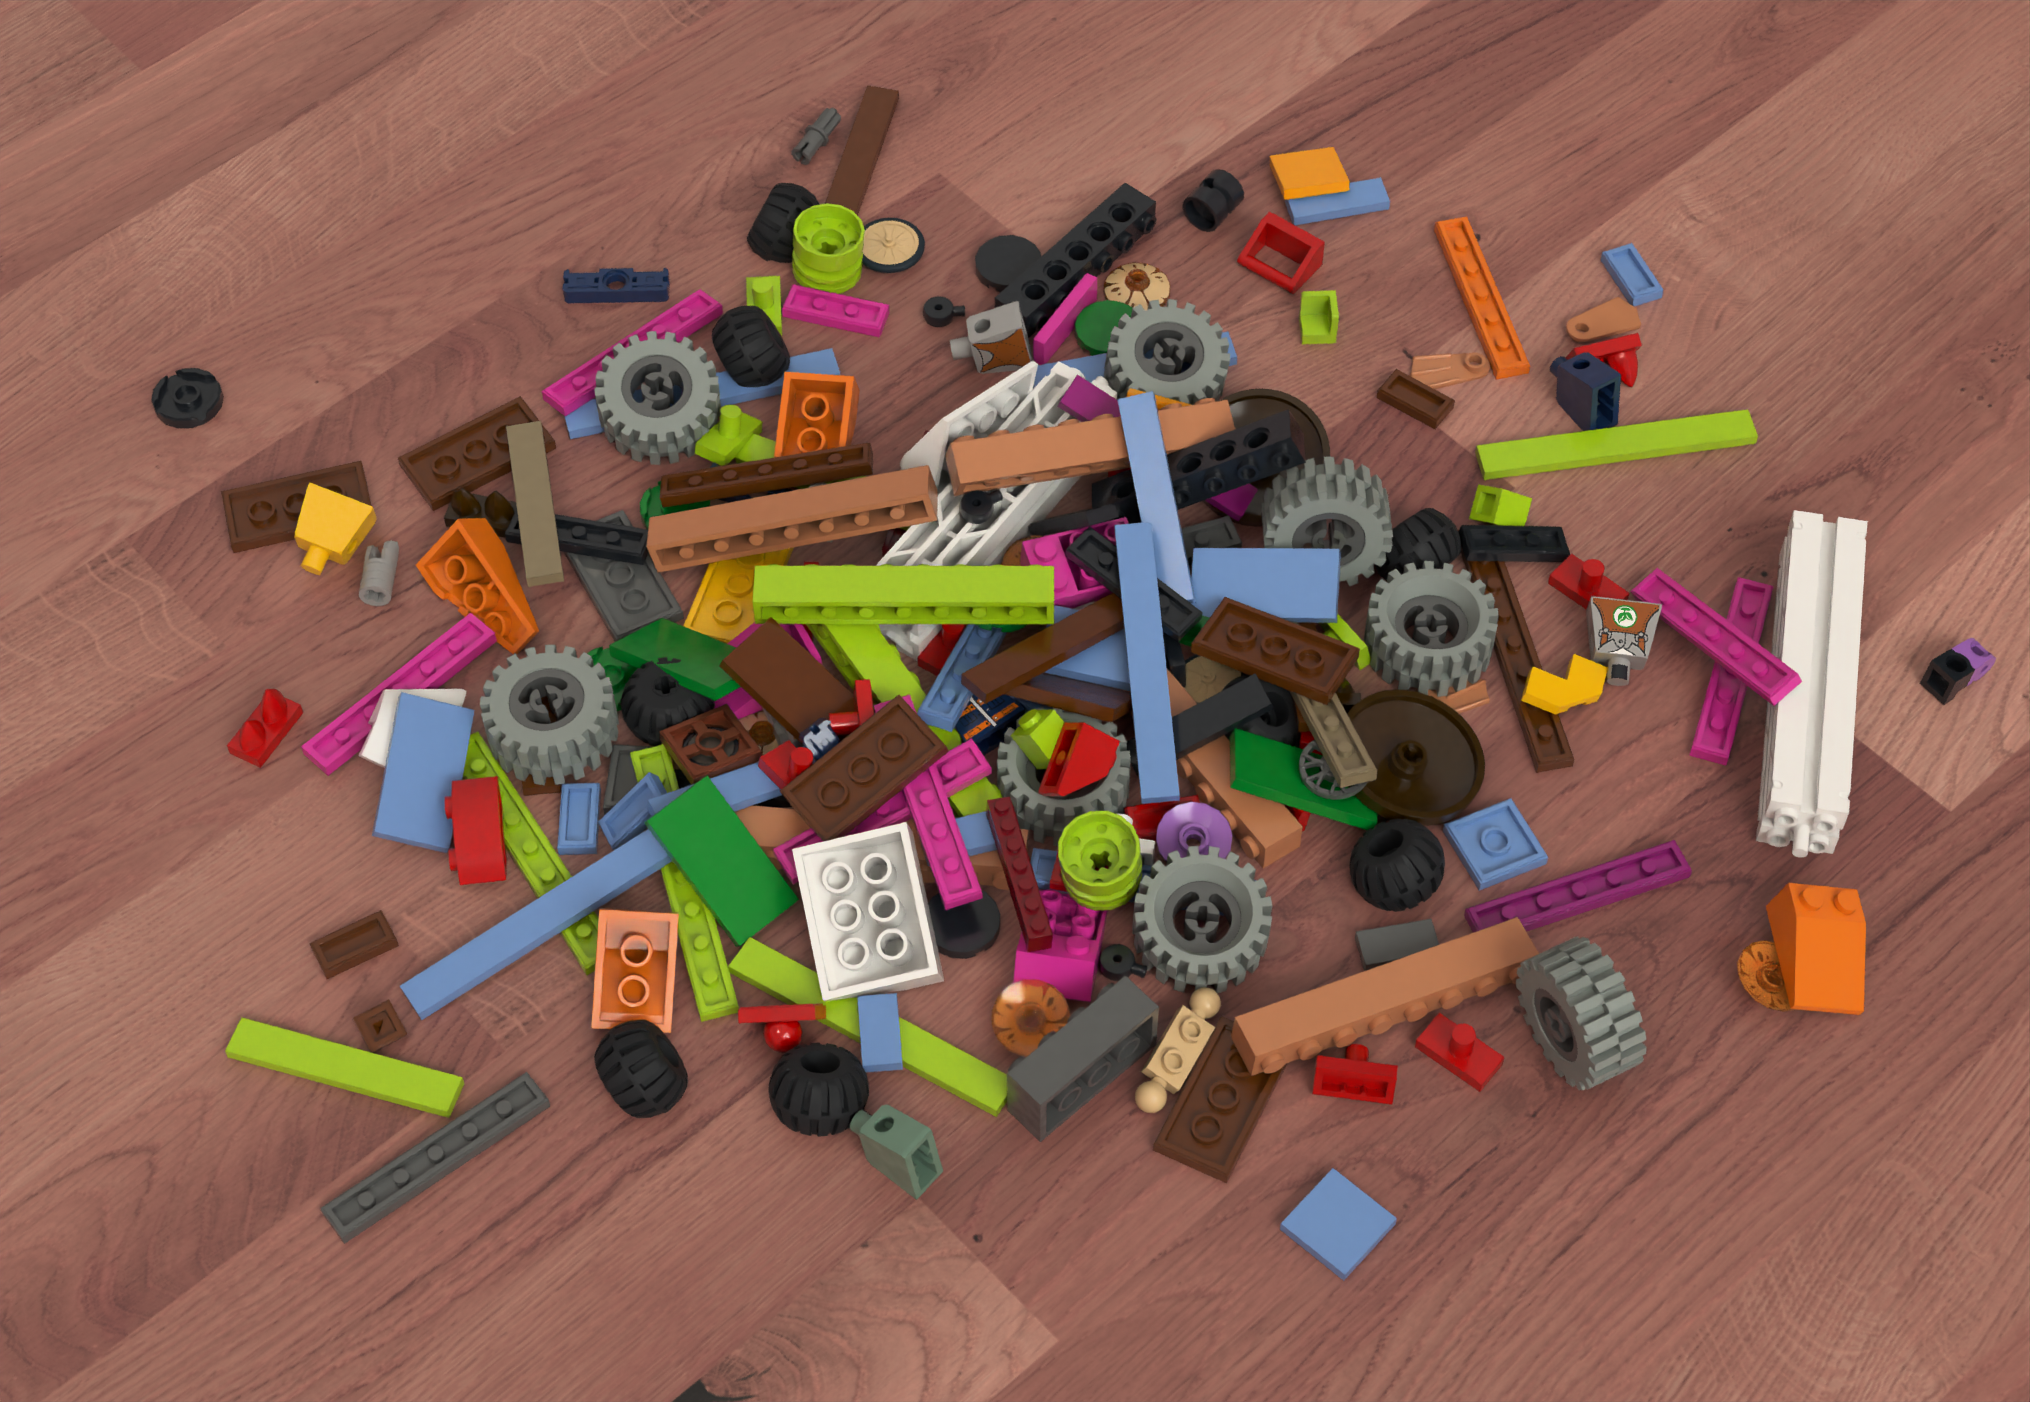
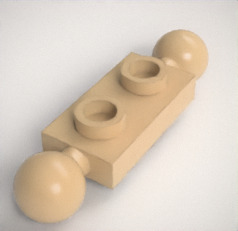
[1135,987,1221,1113]

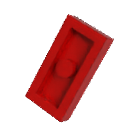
[1566,333,1642,387]
[227,689,303,768]

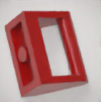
[1237,211,1325,294]

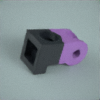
[1920,638,1996,705]

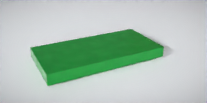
[609,618,741,701]
[1230,728,1377,830]
[644,775,799,947]

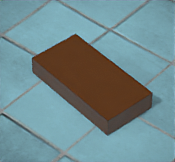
[1377,369,1455,429]
[309,910,399,979]

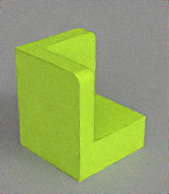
[1299,290,1339,345]
[1469,484,1532,526]

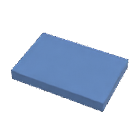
[1043,605,1130,691]

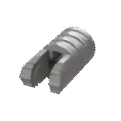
[359,540,399,606]

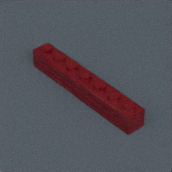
[986,797,1053,953]

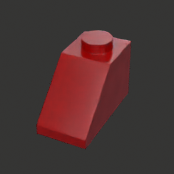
[1038,722,1120,797]

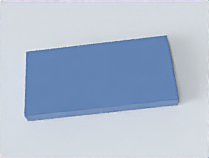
[1191,548,1341,623]
[372,692,475,853]

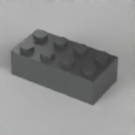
[1007,975,1159,1142]

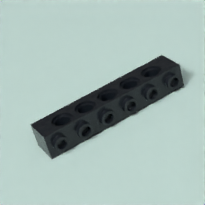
[995,183,1156,338]
[1092,409,1306,524]

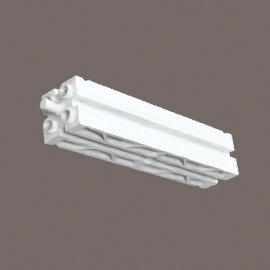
[876,361,1117,661]
[1756,510,1868,857]

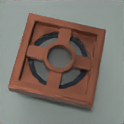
[659,704,762,785]

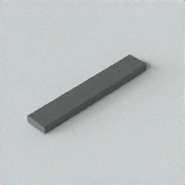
[320,1072,550,1244]

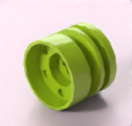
[792,203,865,294]
[1058,811,1142,911]

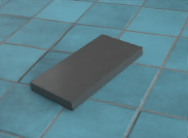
[564,510,684,642]

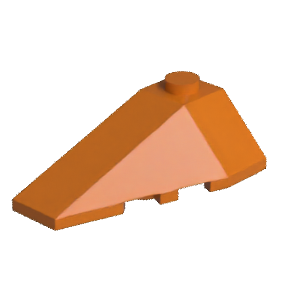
[416,518,539,654]

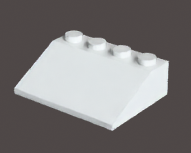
[900,361,1038,495]
[792,822,944,1002]

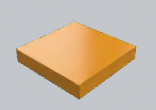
[1270,147,1349,200]

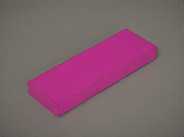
[1033,273,1097,365]
[782,284,890,338]

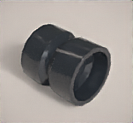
[1182,169,1244,232]

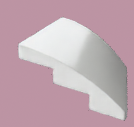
[358,689,467,768]

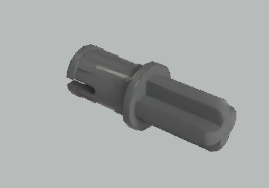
[791,108,841,165]

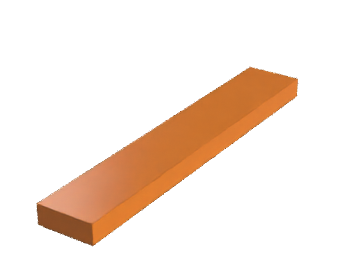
[1434,216,1530,380]

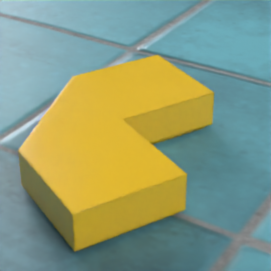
[1521,654,1608,715]

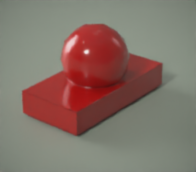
[738,1003,826,1053]

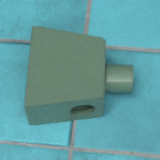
[850,1104,943,1200]

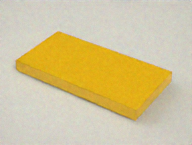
[684,547,794,644]

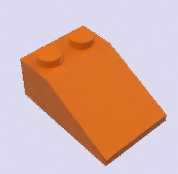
[774,372,860,458]
[1766,883,1866,1015]
[591,908,679,1033]

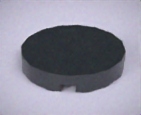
[975,235,1041,292]
[151,368,224,429]
[928,890,1000,959]

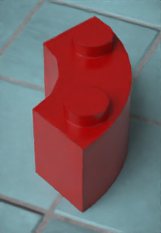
[444,776,507,885]

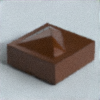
[352,999,407,1053]

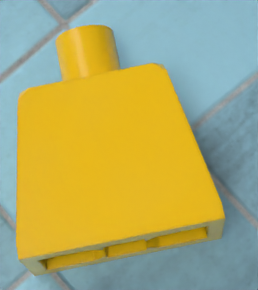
[294,483,377,575]

